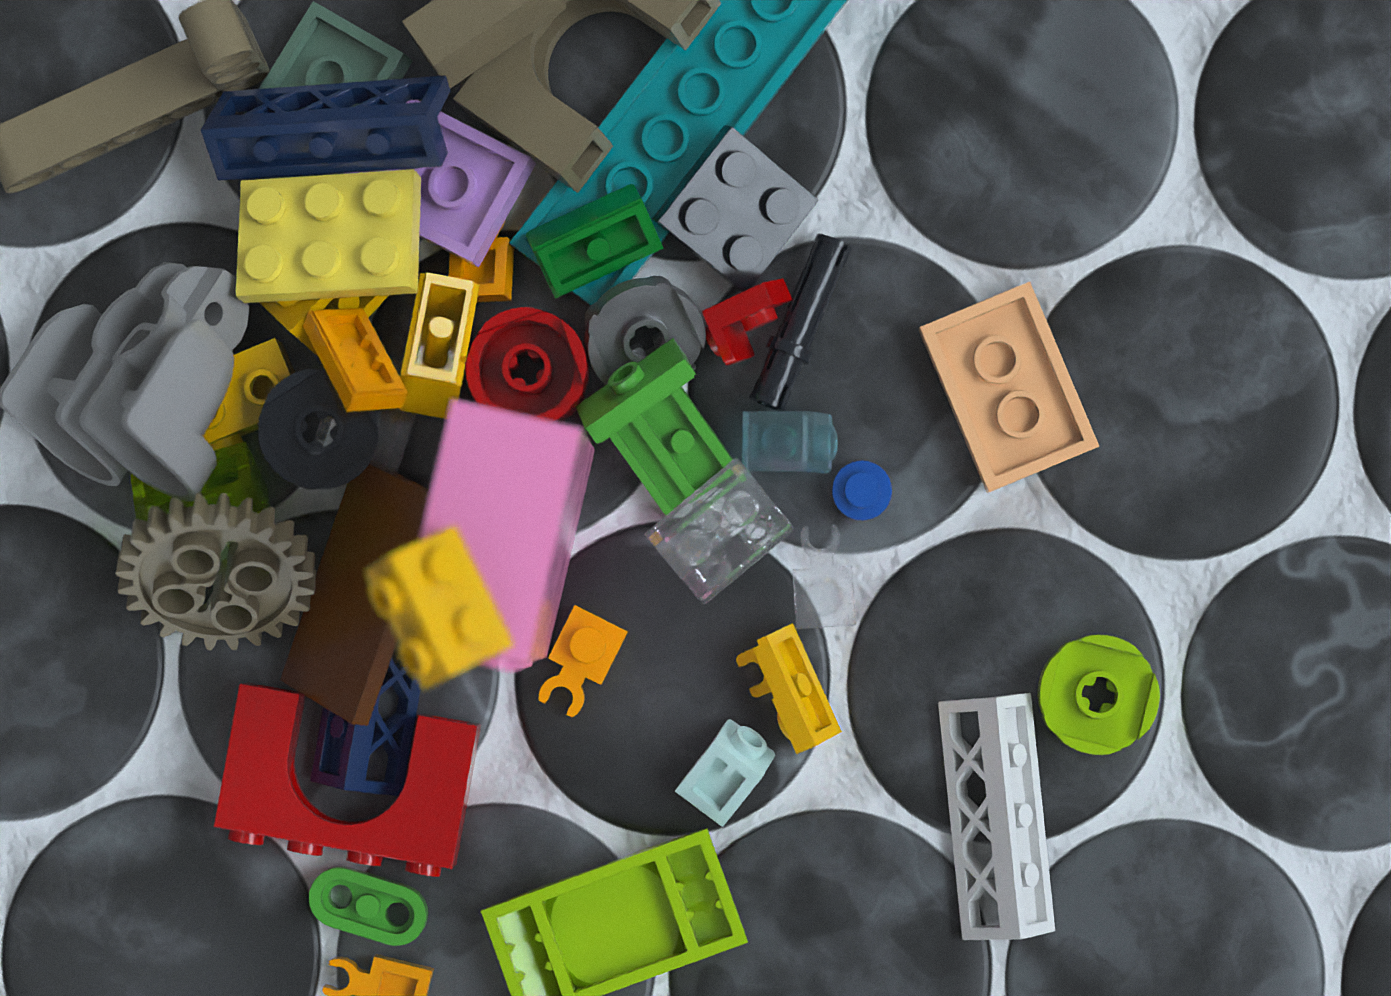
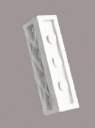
[938,693,1055,940]

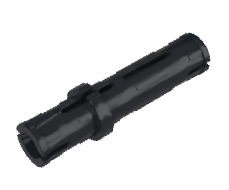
[749,233,852,413]

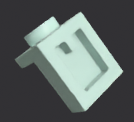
[675,719,775,827]

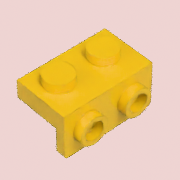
[366,525,514,690]

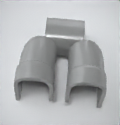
[0,262,249,501]

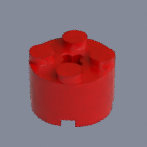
[466,307,589,424]

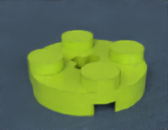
[1037,635,1160,755]

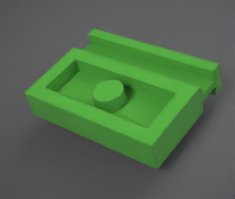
[609,387,741,523]

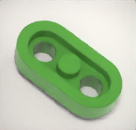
[309,866,428,946]

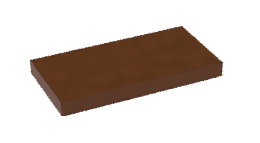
[280,460,431,726]

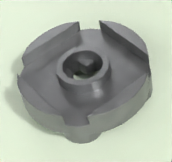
[584,275,706,385]

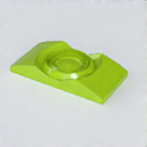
[481,828,748,996]

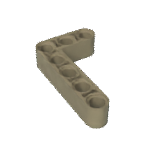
[0,0,270,193]

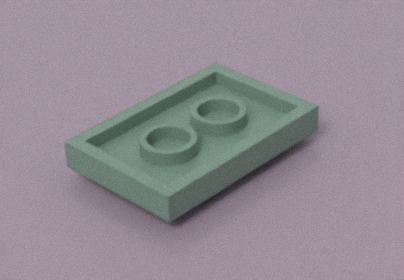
[244,1,413,179]

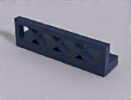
[200,75,450,181]
[310,658,421,796]

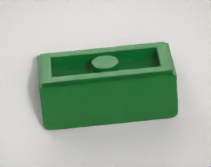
[526,184,663,299]

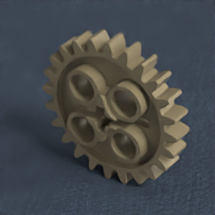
[116,493,316,650]

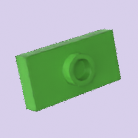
[576,338,696,444]

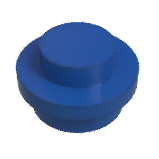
[832,461,892,520]

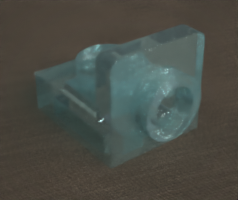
[742,411,838,473]

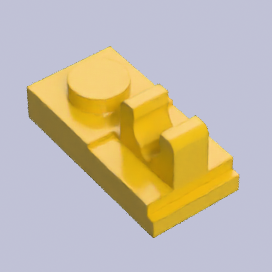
[736,623,842,754]

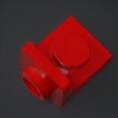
[702,278,792,366]

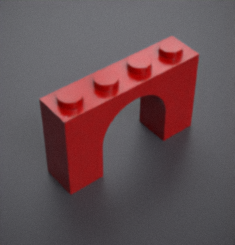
[214,682,481,877]

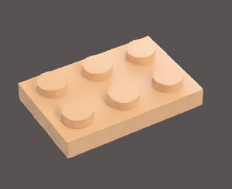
[918,281,1099,493]

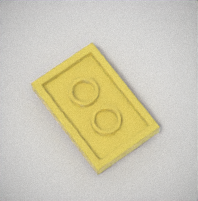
[236,169,421,303]

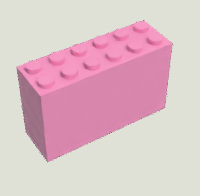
[420,400,595,672]

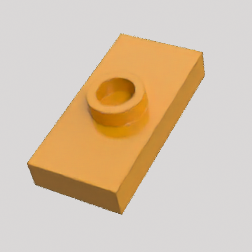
[303,308,408,412]

